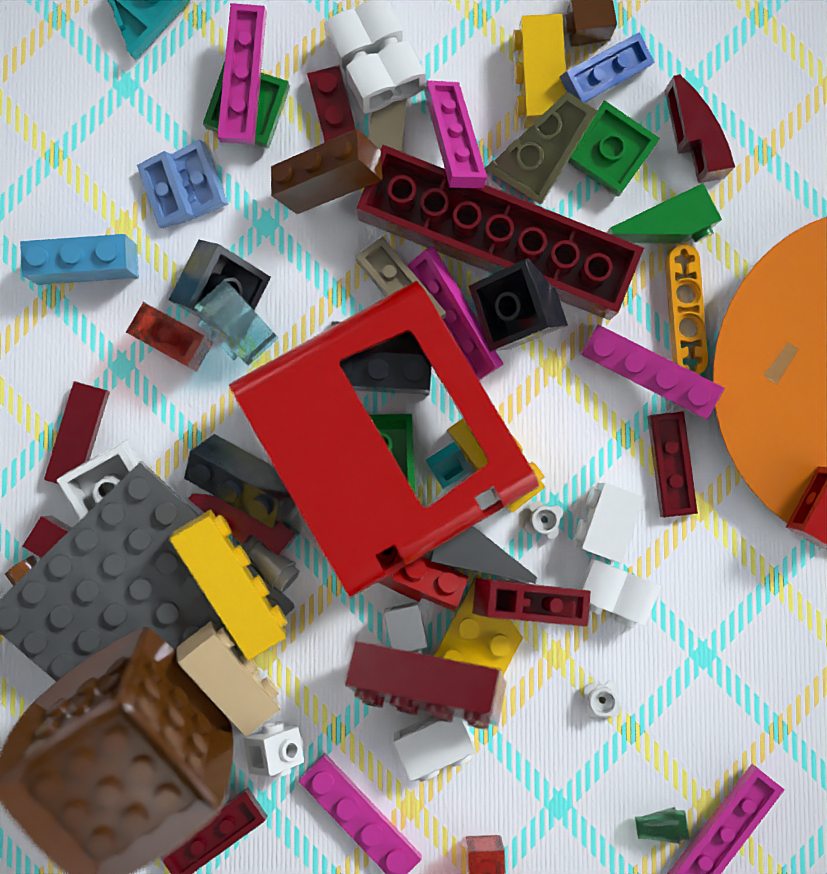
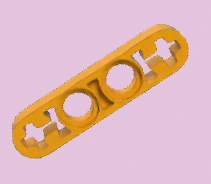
[665,244,708,375]

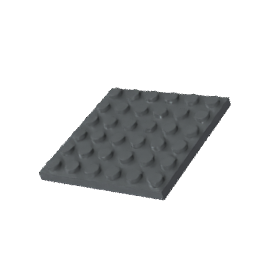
[0,460,295,682]

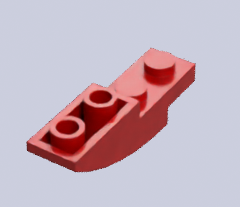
[376,545,469,612]

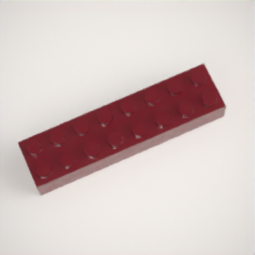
[356,145,644,320]

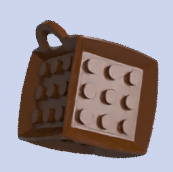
[0,627,233,874]

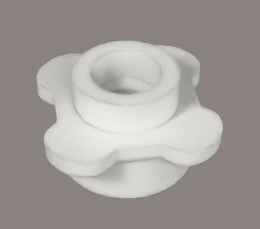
[525,501,564,539]
[583,681,621,719]

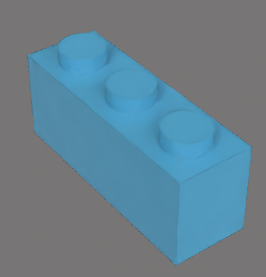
[20,234,139,285]

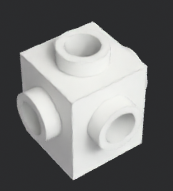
[243,721,304,778]

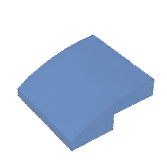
[137,139,228,228]

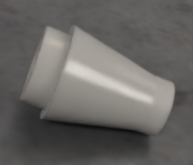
[248,542,300,592]

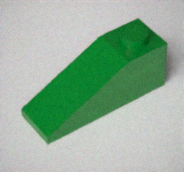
[607,183,722,244]

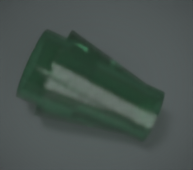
[635,806,689,845]

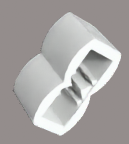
[324,0,403,70]
[346,41,426,113]
[579,558,661,628]

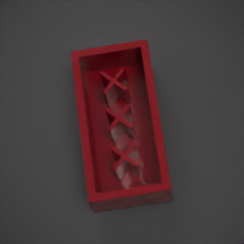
[344,641,507,730]

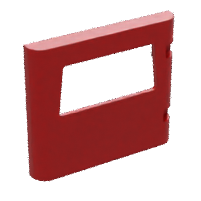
[228,281,539,598]

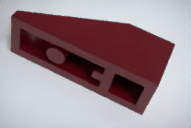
[472,578,591,627]

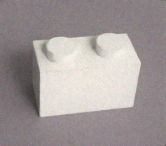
[574,482,645,564]
[393,717,476,782]

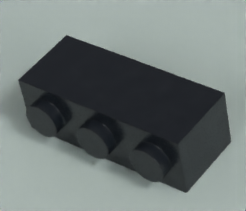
[184,434,295,529]

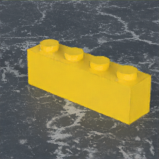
[170,509,288,661]

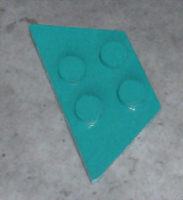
[107,0,191,61]

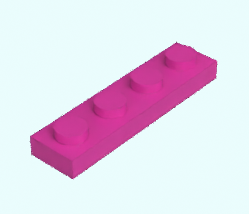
[218,3,267,145]
[424,80,487,188]
[407,247,504,381]
[581,324,725,420]
[299,753,422,874]
[667,764,785,874]

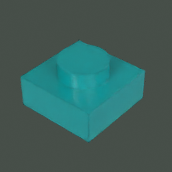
[425,441,472,489]

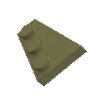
[485,92,598,205]

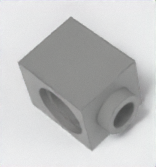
[384,601,427,654]

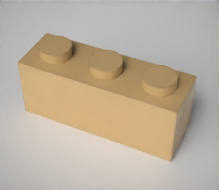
[176,621,280,737]

